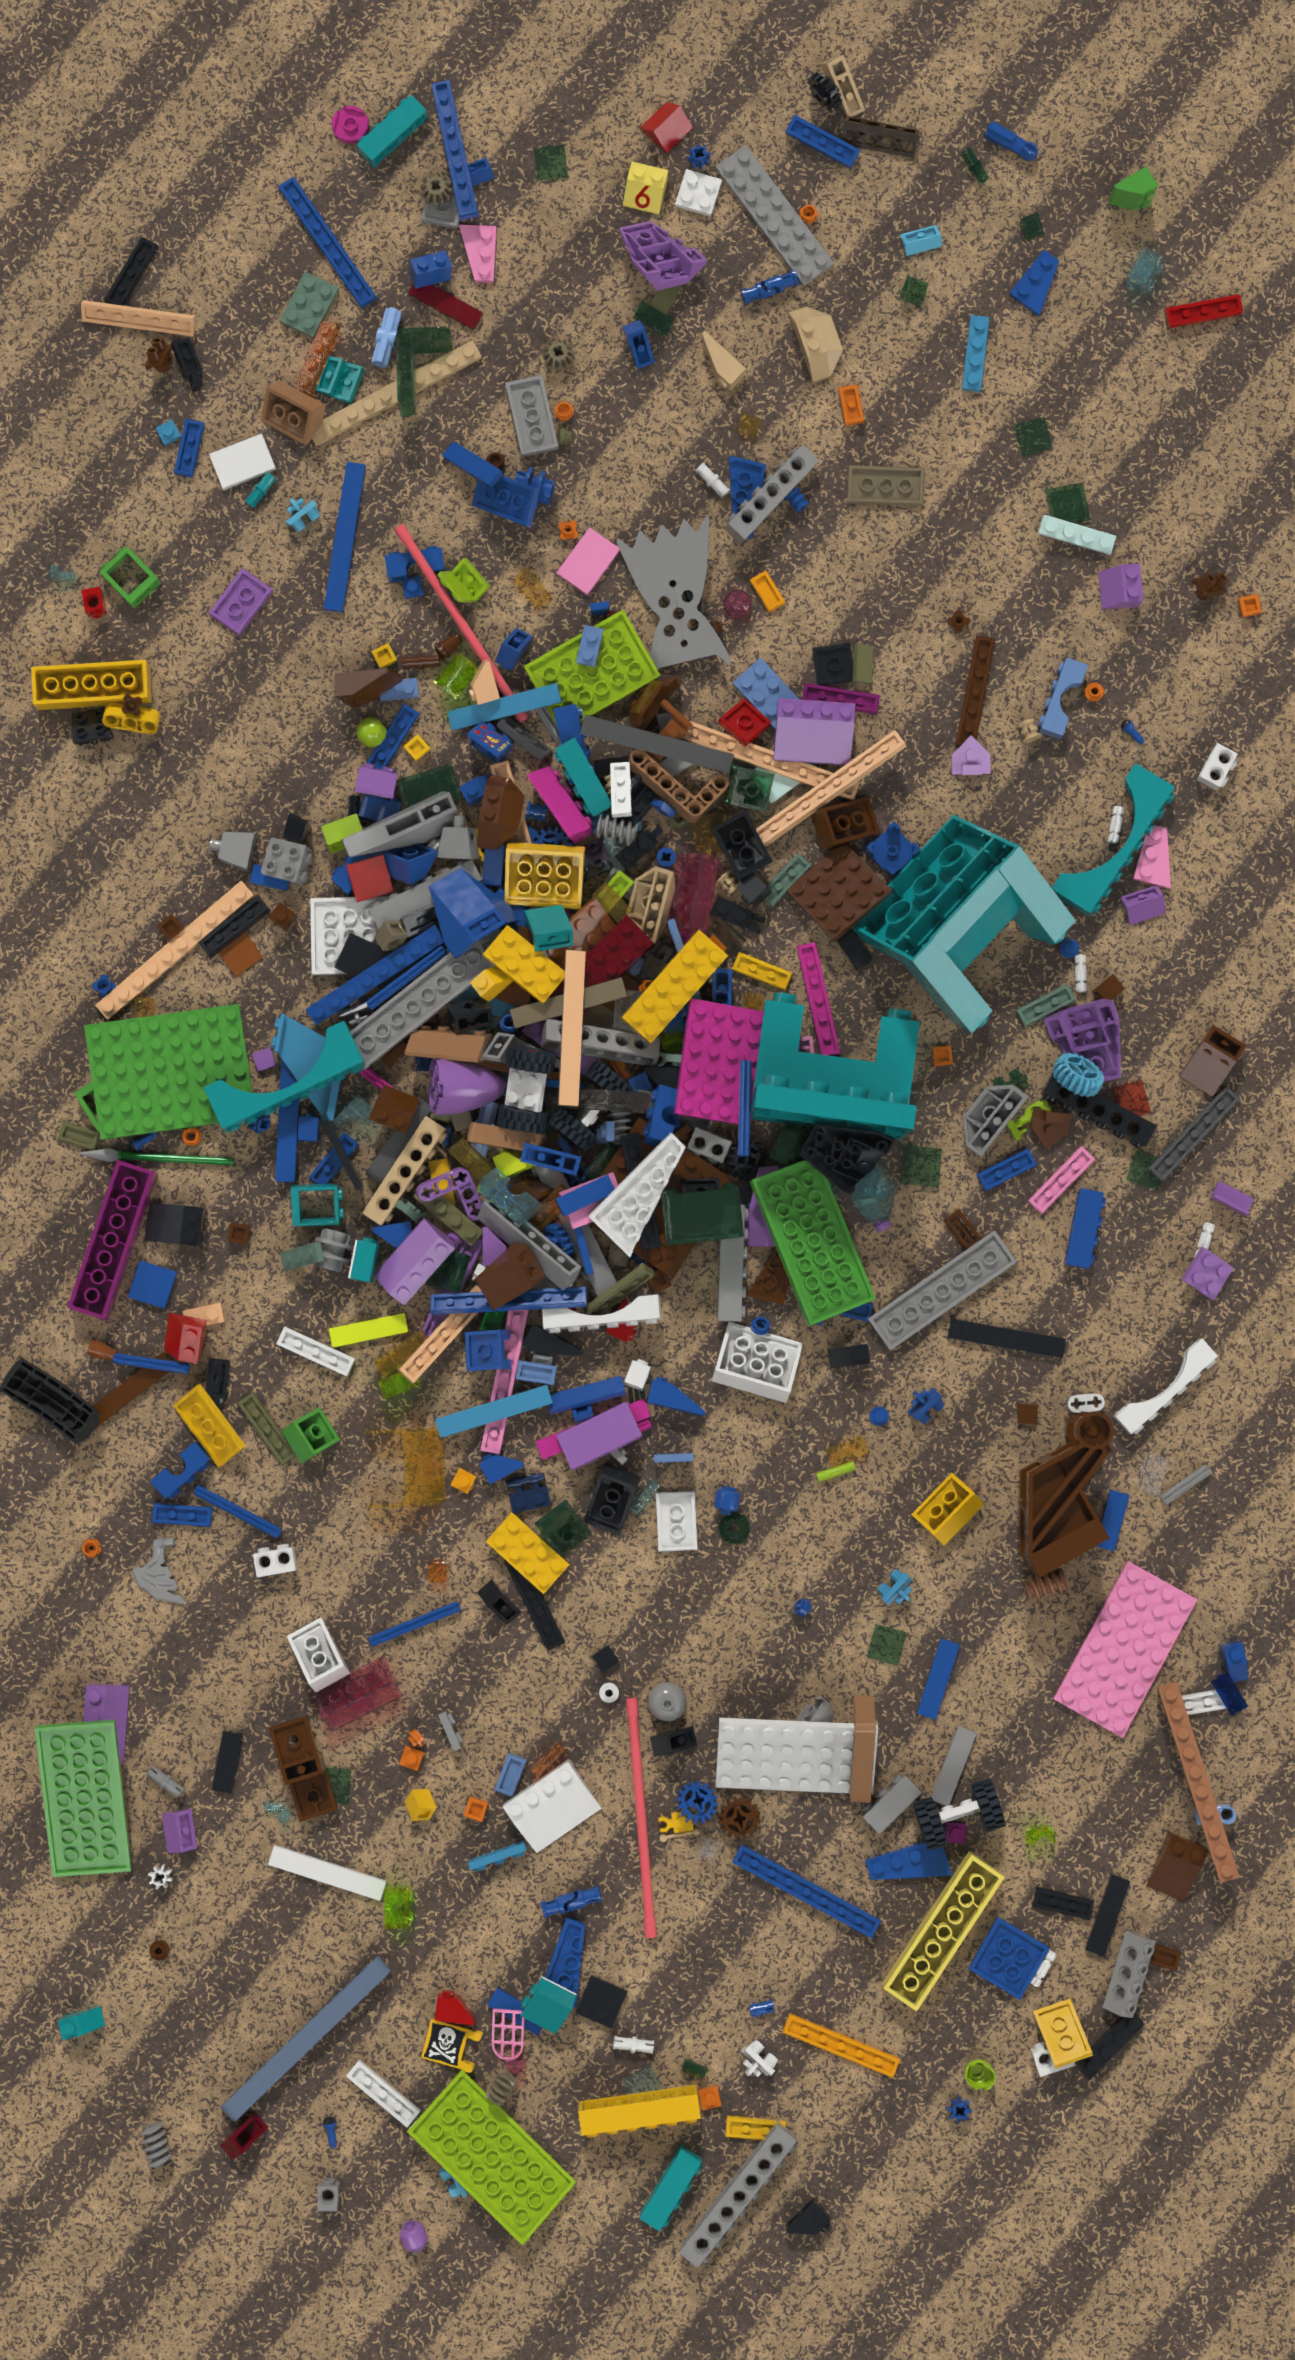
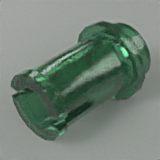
[681,2058,708,2079]

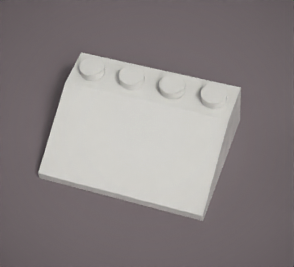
[712,1322,803,1403]
[503,1759,602,1853]

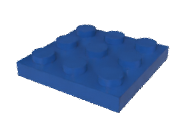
[968,1916,1049,2000]

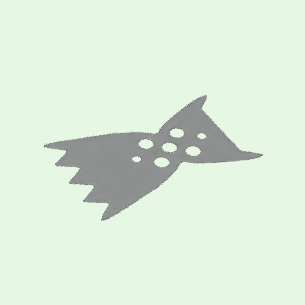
[617,515,731,670]

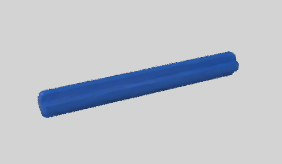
[366,946,447,1010]
[738,1060,751,1157]
[193,1485,282,1538]
[368,1601,461,1647]

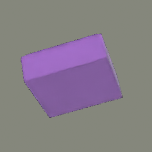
[252,1047,277,1072]

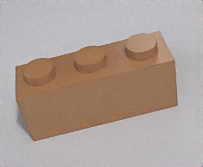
[261,381,325,445]

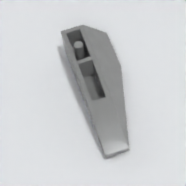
[341,791,458,857]

